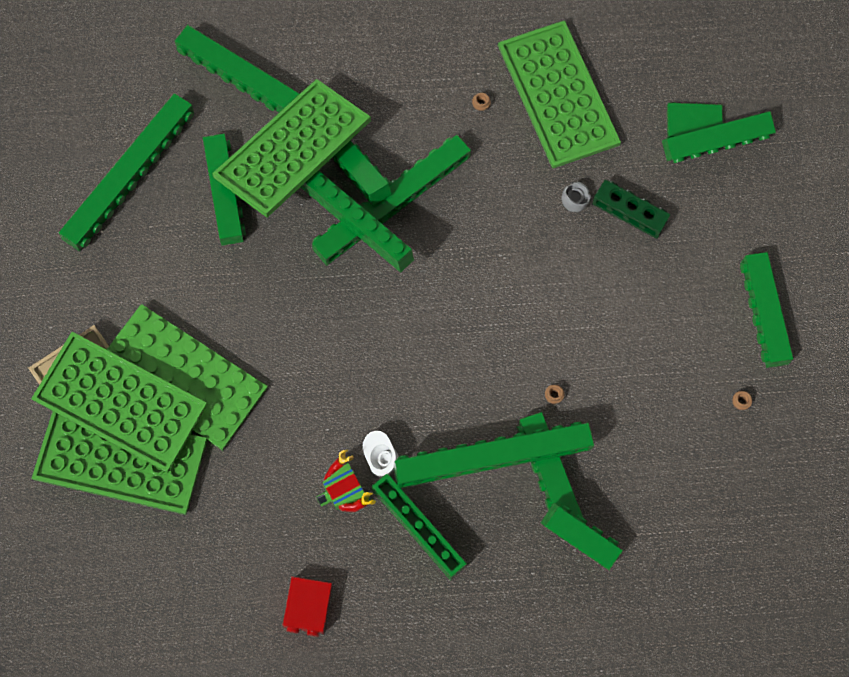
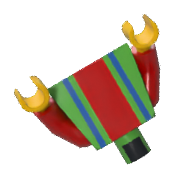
[316,450,376,512]

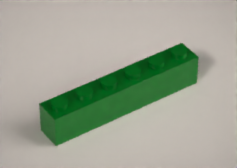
[662,111,776,163]
[203,134,246,246]
[740,252,793,368]
[517,412,583,517]
[372,474,466,581]

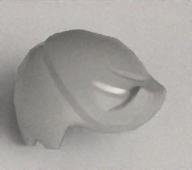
[561,181,591,212]

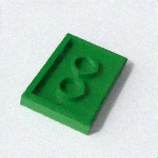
[667,103,723,138]

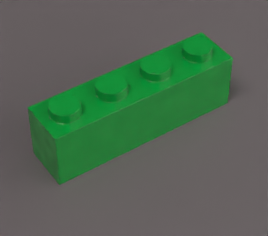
[333,141,391,206]
[540,503,623,570]

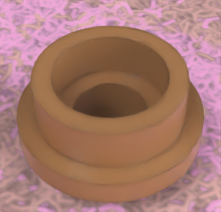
[472,93,490,111]
[545,385,564,404]
[732,391,752,410]

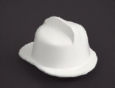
[363,431,398,476]

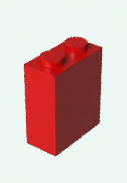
[282,577,332,637]

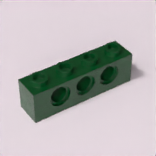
[592,180,671,239]

